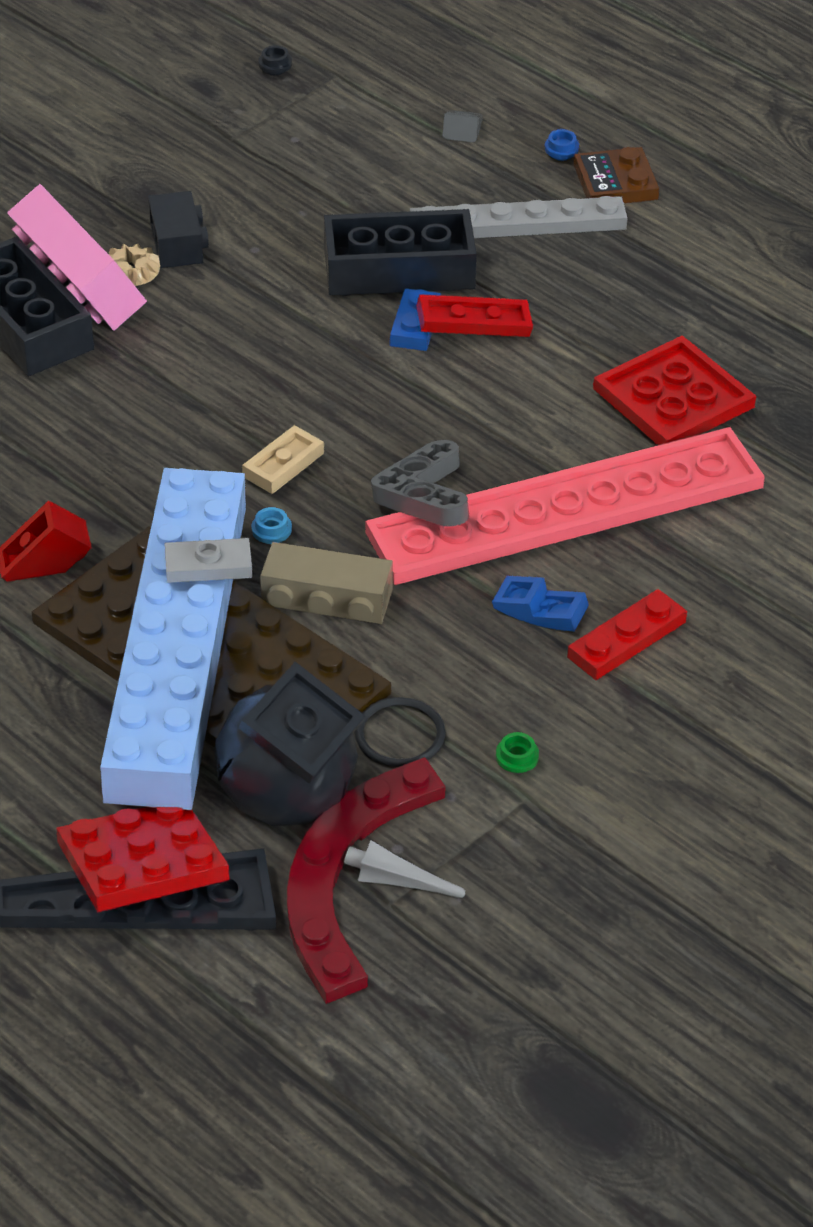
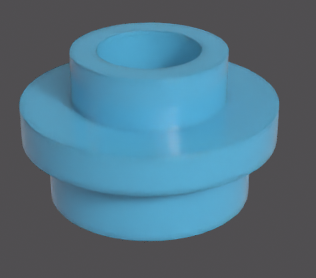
[251,507,292,544]

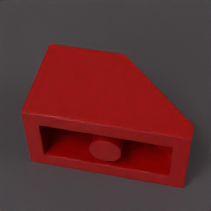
[0,500,92,581]

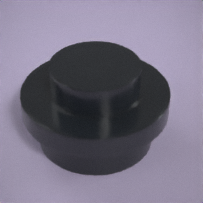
[259,45,292,76]

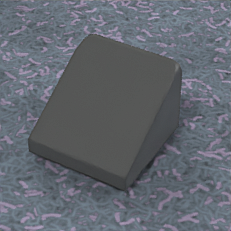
[442,110,483,142]

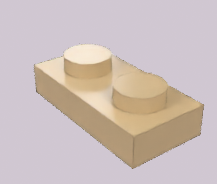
[242,425,324,494]

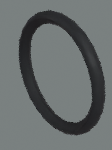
[355,697,446,767]

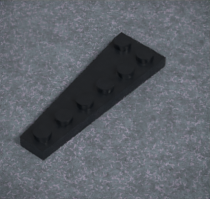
[0,848,276,931]

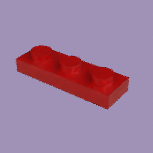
[416,294,533,337]
[567,589,687,680]

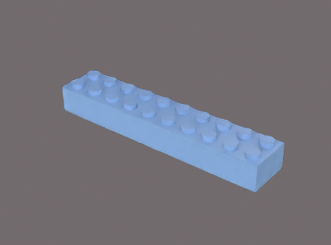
[100,468,246,810]

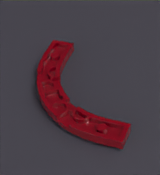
[287,757,446,1004]

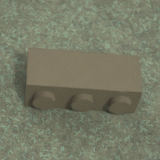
[260,542,393,624]

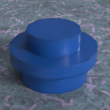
[545,129,579,161]

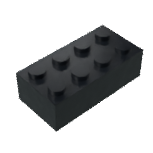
[324,209,477,296]
[0,236,94,377]

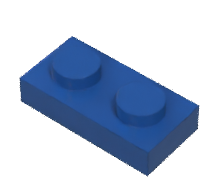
[390,288,441,351]

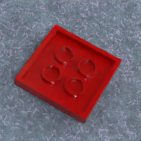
[593,335,756,445]
[56,807,230,912]

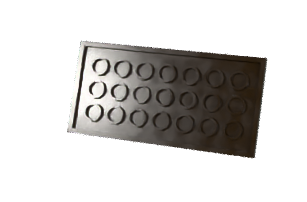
[31,526,391,748]

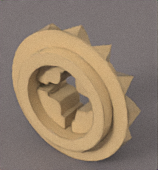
[109,244,160,286]

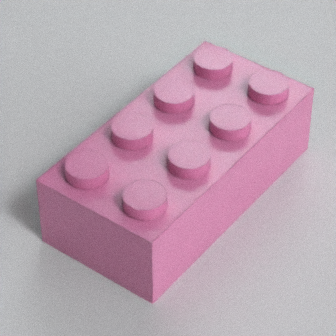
[7,184,147,331]

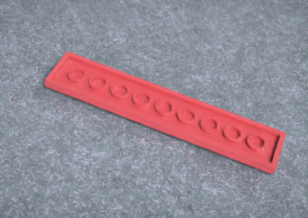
[365,427,765,585]

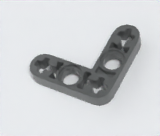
[371,440,469,526]

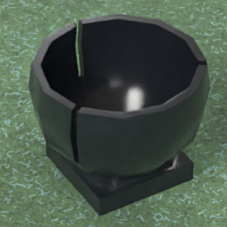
[214,662,366,826]

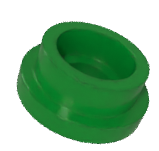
[496,732,539,773]

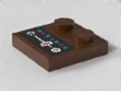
[574,147,659,203]

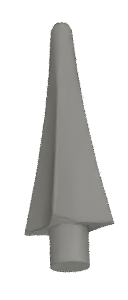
[344,840,465,898]

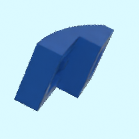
[492,576,589,632]

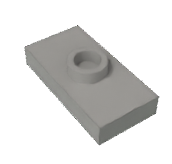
[164,538,252,583]

